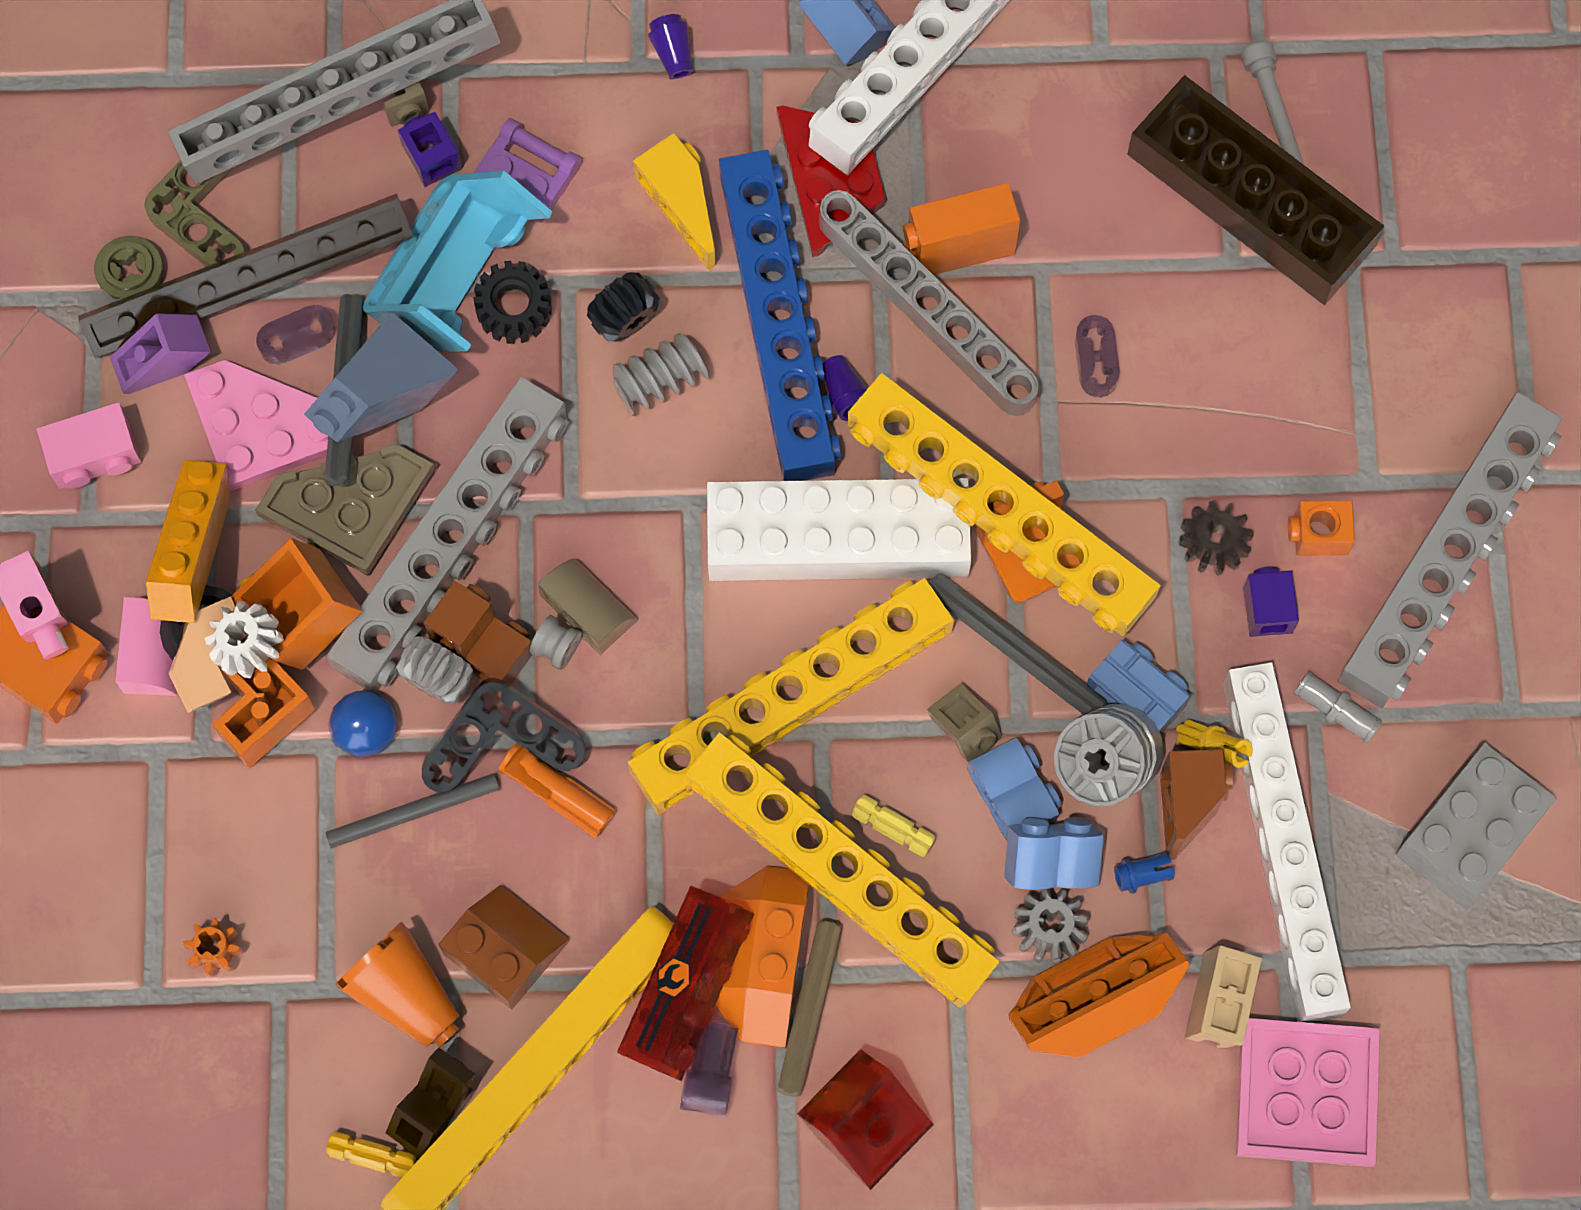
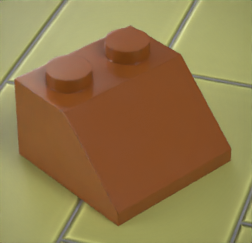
[1160,749,1233,860]
[438,884,569,1010]

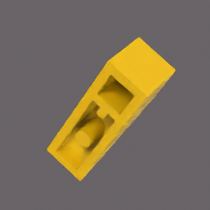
[633,133,715,270]

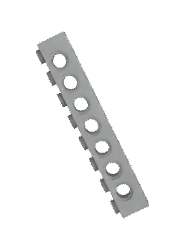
[168,0,501,184]
[326,377,568,693]
[1337,392,1562,709]

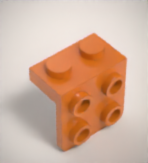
[976,480,1080,604]

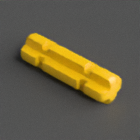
[326,1131,416,1178]

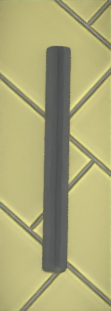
[325,294,364,487]
[929,574,1107,715]

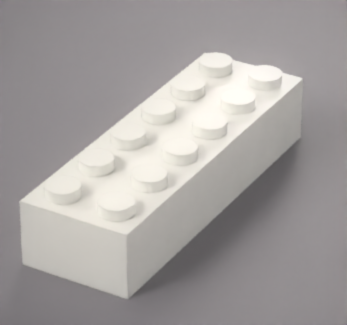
[707,478,971,581]

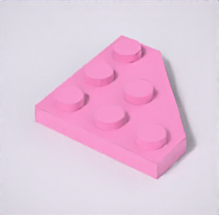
[184,360,328,492]

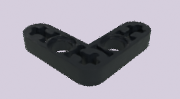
[422,678,585,792]

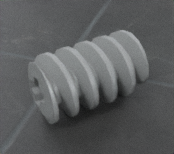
[613,333,708,416]

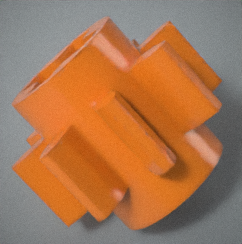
[183,918,242,977]

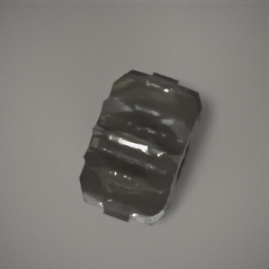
[1178,500,1253,576]

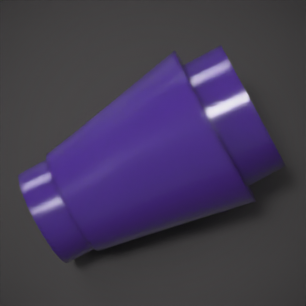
[648,14,693,79]
[822,355,867,421]

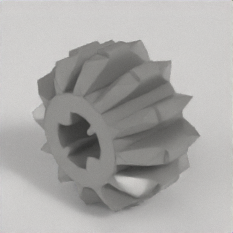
[396,637,474,704]
[1012,889,1089,964]

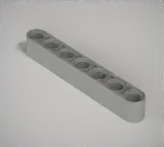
[819,190,1039,416]

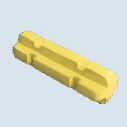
[852,795,935,857]

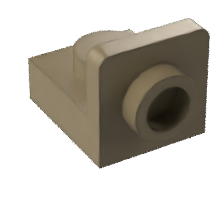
[383,81,429,127]
[927,683,1002,762]

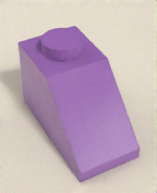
[110,314,211,394]

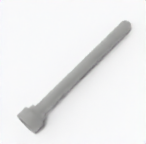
[1240,42,1304,164]

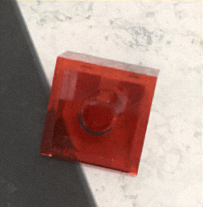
[797,1049,934,1190]

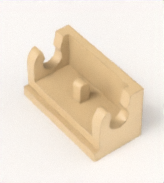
[1185,945,1262,1048]

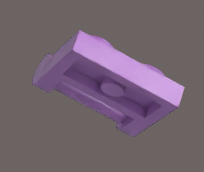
[473,118,582,223]

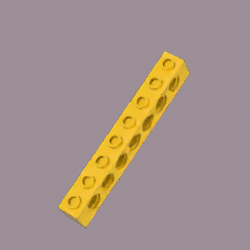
[848,373,1160,637]
[628,578,954,816]
[682,732,999,1008]

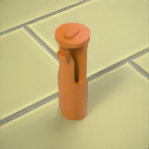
[498,743,616,838]

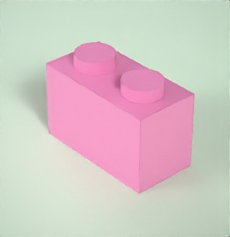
[36,402,141,489]

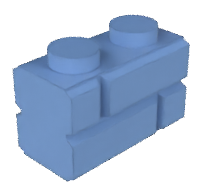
[1087,639,1191,735]

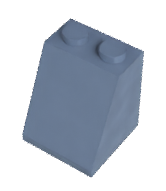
[304,312,458,443]

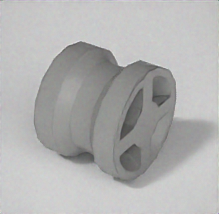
[529,615,582,670]

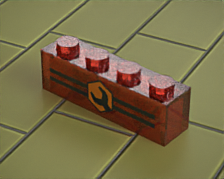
[617,885,755,1081]

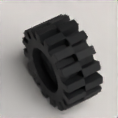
[473,260,552,344]

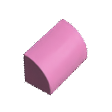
[115,597,183,695]

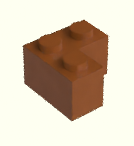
[424,581,532,693]

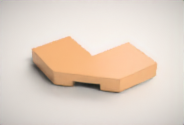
[169,596,246,713]

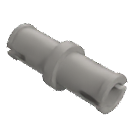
[1293,671,1382,743]

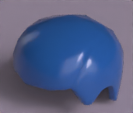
[328,691,398,757]

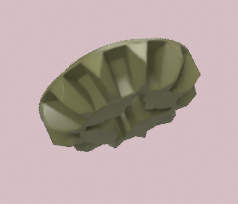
[94,236,164,299]

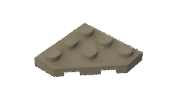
[255,444,435,576]

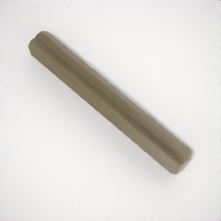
[778,921,841,1097]

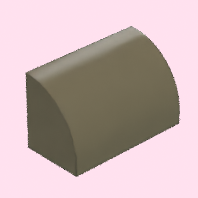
[538,559,638,655]

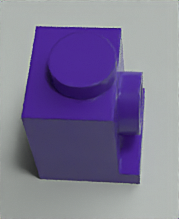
[398,112,462,187]

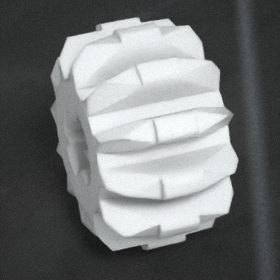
[204,601,284,679]

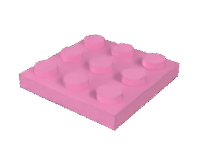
[1236,1018,1380,1167]

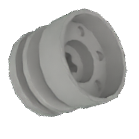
[1053,703,1164,806]

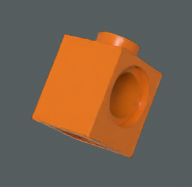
[1288,501,1355,556]

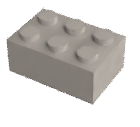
[1396,743,1557,911]

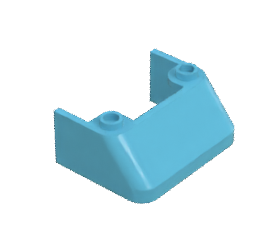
[363,170,553,352]

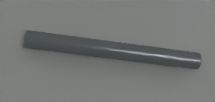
[325,773,499,849]

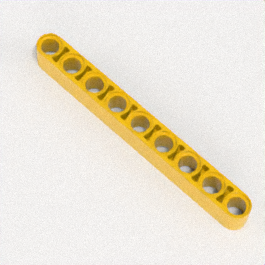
[380,906,685,1210]

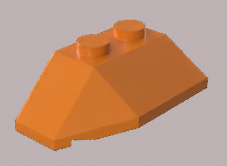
[703,866,809,1049]
[1008,932,1190,1058]

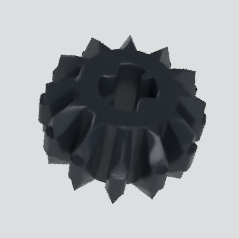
[587,272,660,342]

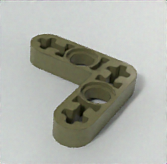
[144,160,245,266]

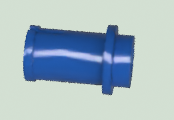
[1114,852,1174,894]

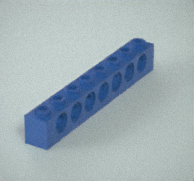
[719,150,841,481]

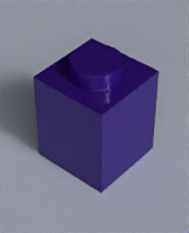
[1243,567,1299,637]

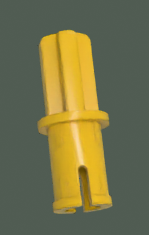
[1176,720,1253,768]

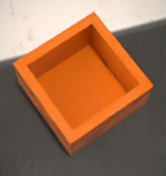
[231,538,363,670]

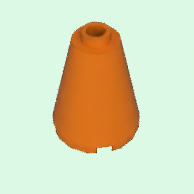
[335,921,459,1047]

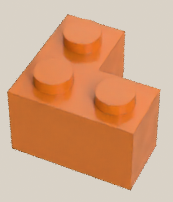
[212,637,315,768]

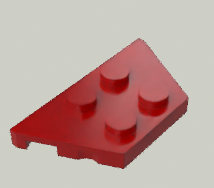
[776,105,885,257]

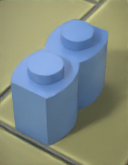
[967,738,1061,841]
[1004,817,1104,889]

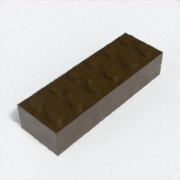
[1127,75,1384,305]

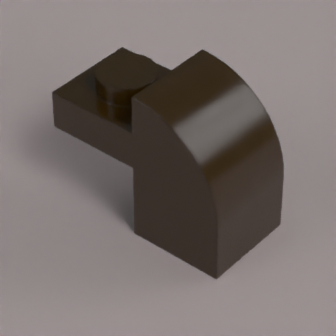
[385,1047,475,1158]

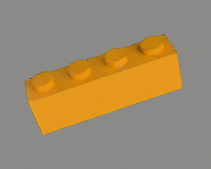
[146,460,230,623]

